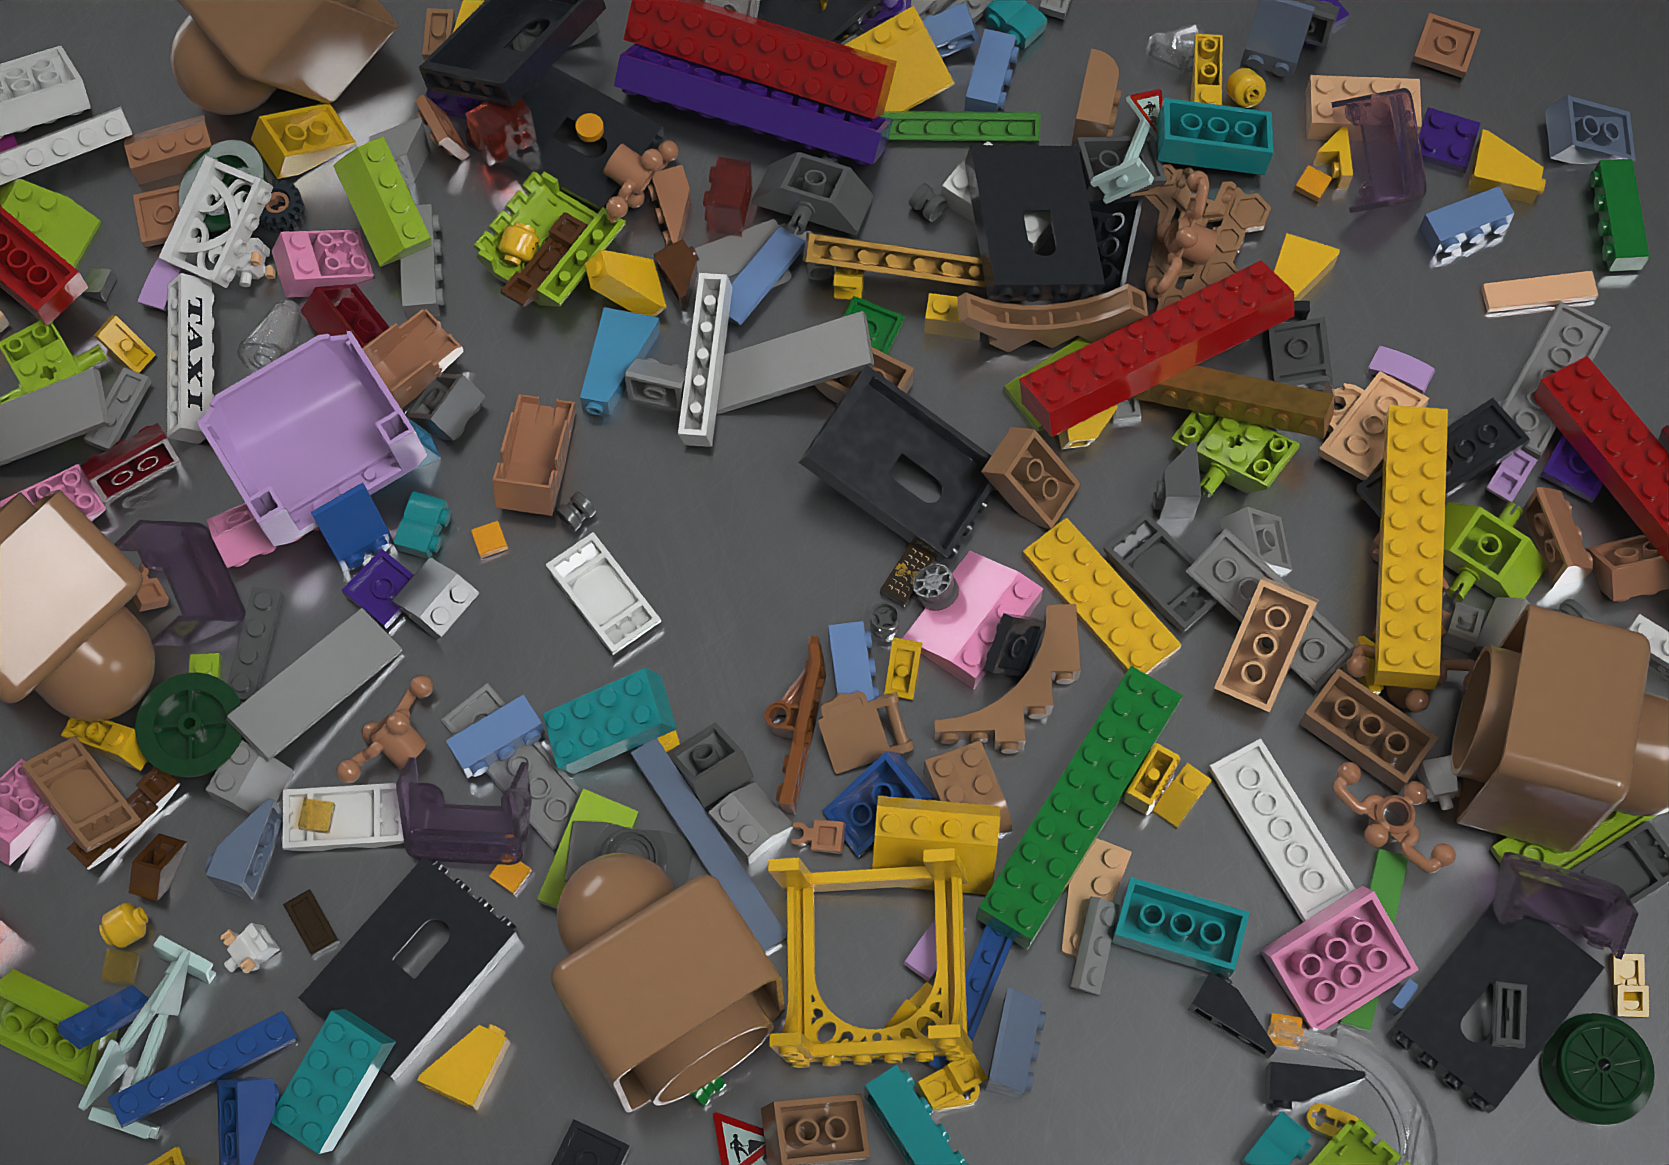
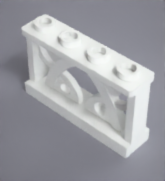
[159,156,273,288]

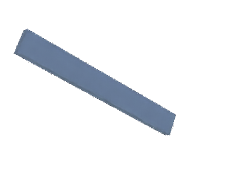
[631,738,787,953]

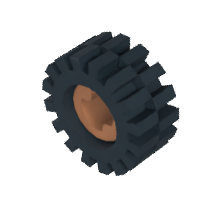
[259,179,305,233]

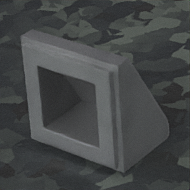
[82,268,117,302]

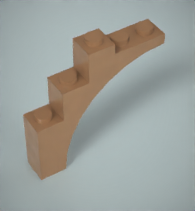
[957,284,1148,353]
[933,604,1081,754]

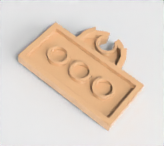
[1318,371,1429,481]

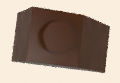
[654,239,699,310]
[129,833,187,901]

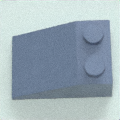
[1241,0,1315,78]
[1545,95,1636,164]
[205,798,283,900]

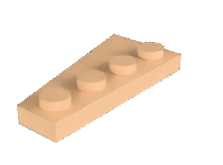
[1061,838,1132,960]

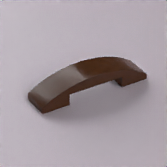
[500,212,588,307]
[67,767,180,870]

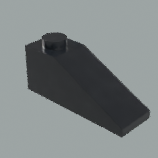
[1188,972,1277,1059]
[1265,1062,1365,1112]

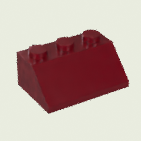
[300,284,390,348]
[81,423,180,503]

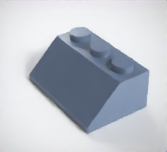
[985,987,1046,1099]

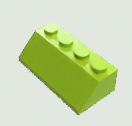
[333,136,432,267]
[0,969,118,1087]

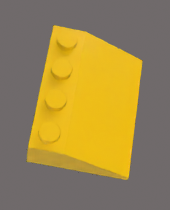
[844,6,955,111]
[872,796,1000,895]

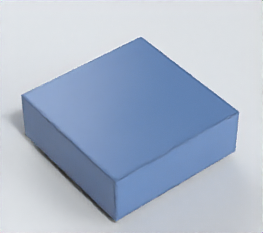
[1386,978,1418,1015]

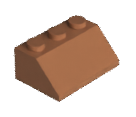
[124,115,214,185]
[1522,487,1593,588]
[1587,534,1669,602]

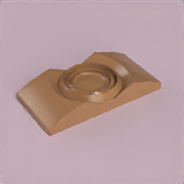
[21,736,141,853]

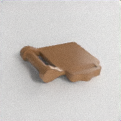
[818,691,914,774]

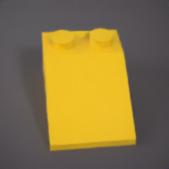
[251,103,356,179]

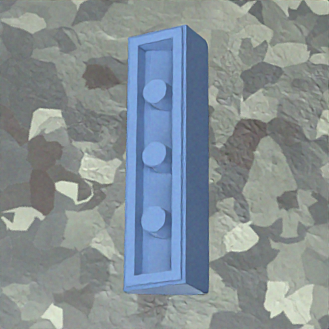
[728,227,805,325]

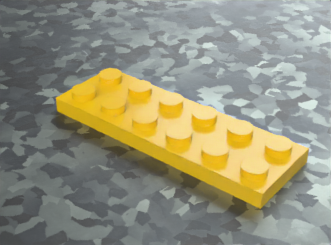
[1022,517,1182,674]

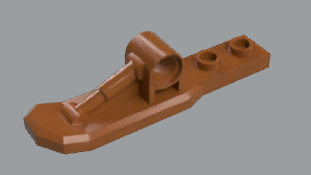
[764,636,826,814]

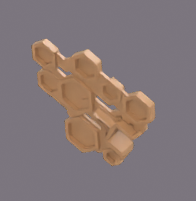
[1130,164,1271,311]

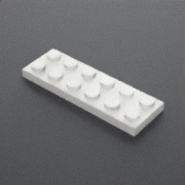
[1208,738,1356,922]

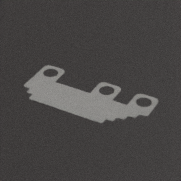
[689,219,823,311]

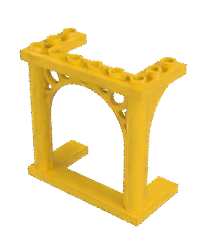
[768,848,973,1068]

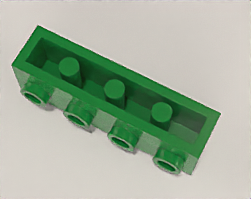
[1590,159,1650,271]

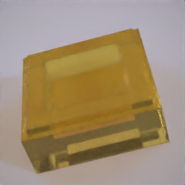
[298,798,336,834]
[101,949,140,985]

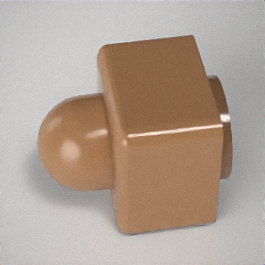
[170,0,399,115]
[0,490,155,721]
[1451,604,1669,852]
[551,852,785,1112]

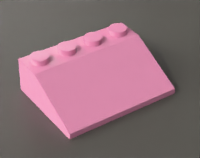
[902,551,1043,690]
[1260,886,1419,1035]

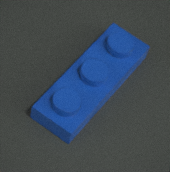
[58,985,149,1049]

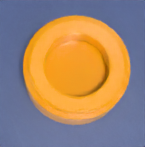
[576,113,604,142]

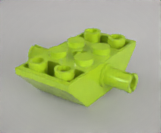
[0,321,108,404]
[1171,411,1300,498]
[1443,502,1548,602]

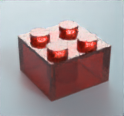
[465,98,537,166]
[703,156,753,237]

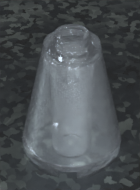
[237,300,303,370]

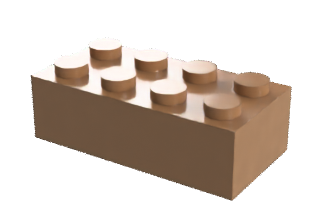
[1299,668,1439,793]

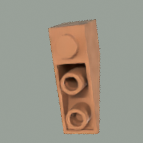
[647,165,691,247]

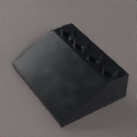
[1051,195,1160,304]

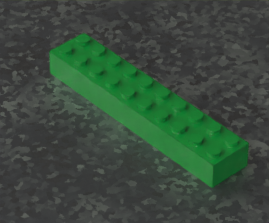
[976,666,1183,950]

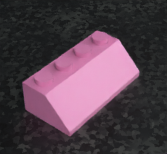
[207,503,319,568]

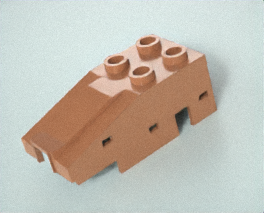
[362,309,463,409]
[492,394,576,516]

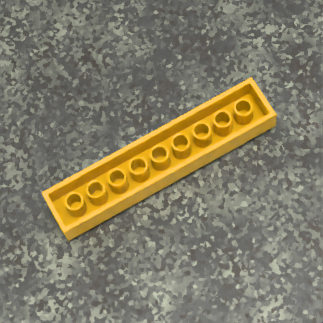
[1374,405,1448,690]

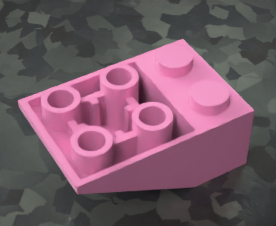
[272,229,374,298]
[0,464,106,522]
[0,759,54,866]

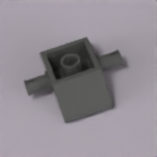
[751,150,874,235]

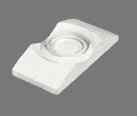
[545,532,661,655]
[282,782,405,851]

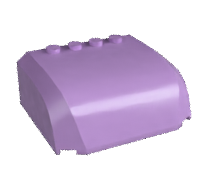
[196,331,427,546]

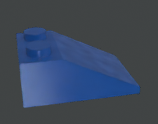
[311,483,394,572]
[822,751,935,857]
[217,1077,279,1165]

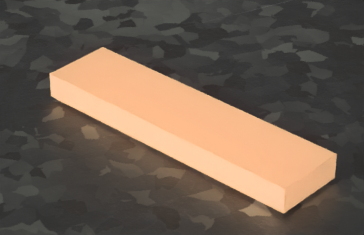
[1481,271,1599,313]

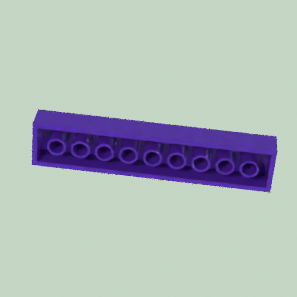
[614,44,893,165]

